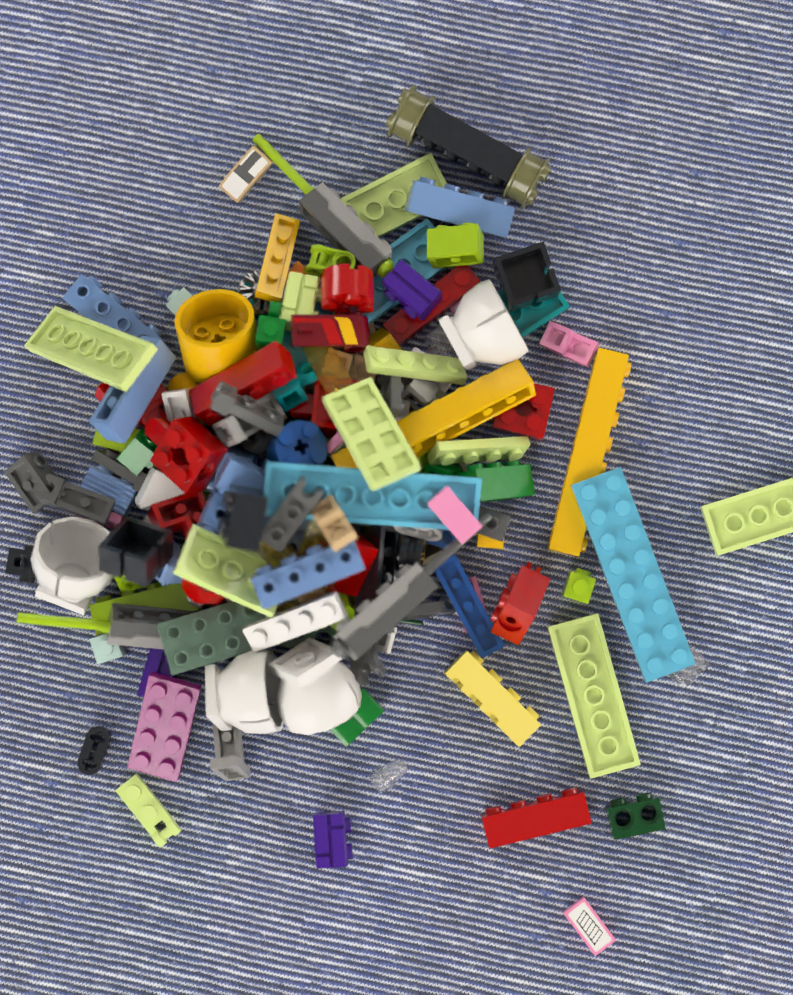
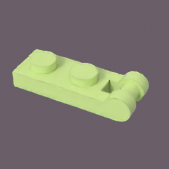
[115,773,181,848]

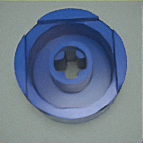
[267,420,327,465]

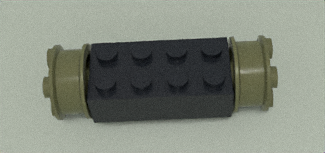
[385,85,552,210]

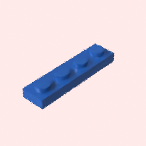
[435,554,504,658]

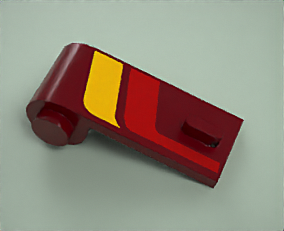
[291,312,370,353]

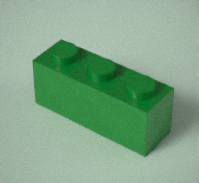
[457,461,535,503]

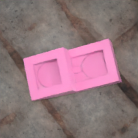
[539,321,599,368]

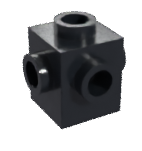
[5,545,36,583]

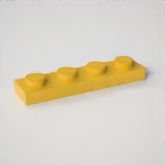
[254,213,300,302]

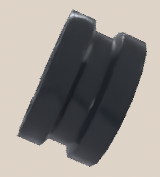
[398,537,425,572]

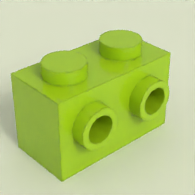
[427,222,484,269]

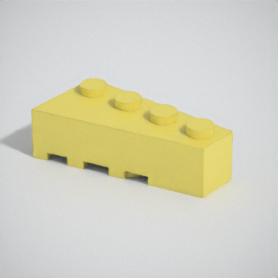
[444,650,541,747]

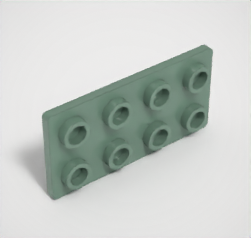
[157,601,265,675]

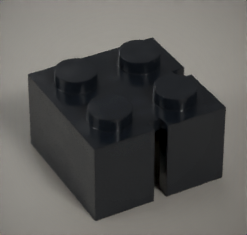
[492,241,561,313]
[217,484,268,552]
[98,516,173,587]

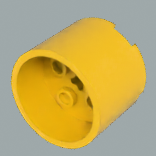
[175,289,257,383]

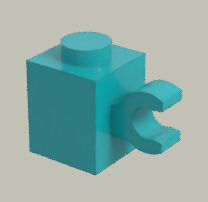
[272,361,318,412]

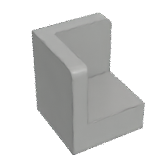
[401,379,441,407]

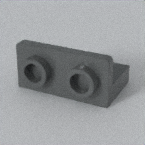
[4,451,58,514]

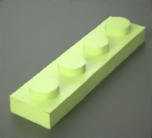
[363,346,467,385]
[427,436,531,466]

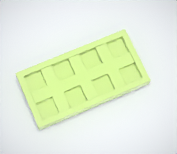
[322,377,421,492]

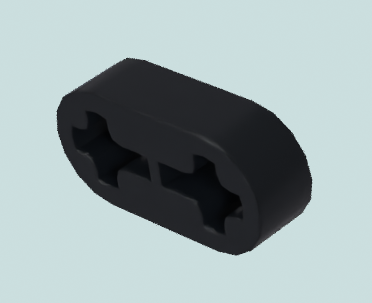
[78,726,111,775]

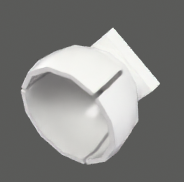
[439,279,529,371]
[31,516,113,615]
[268,638,362,735]
[205,650,284,734]

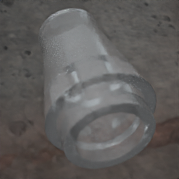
[368,758,409,794]

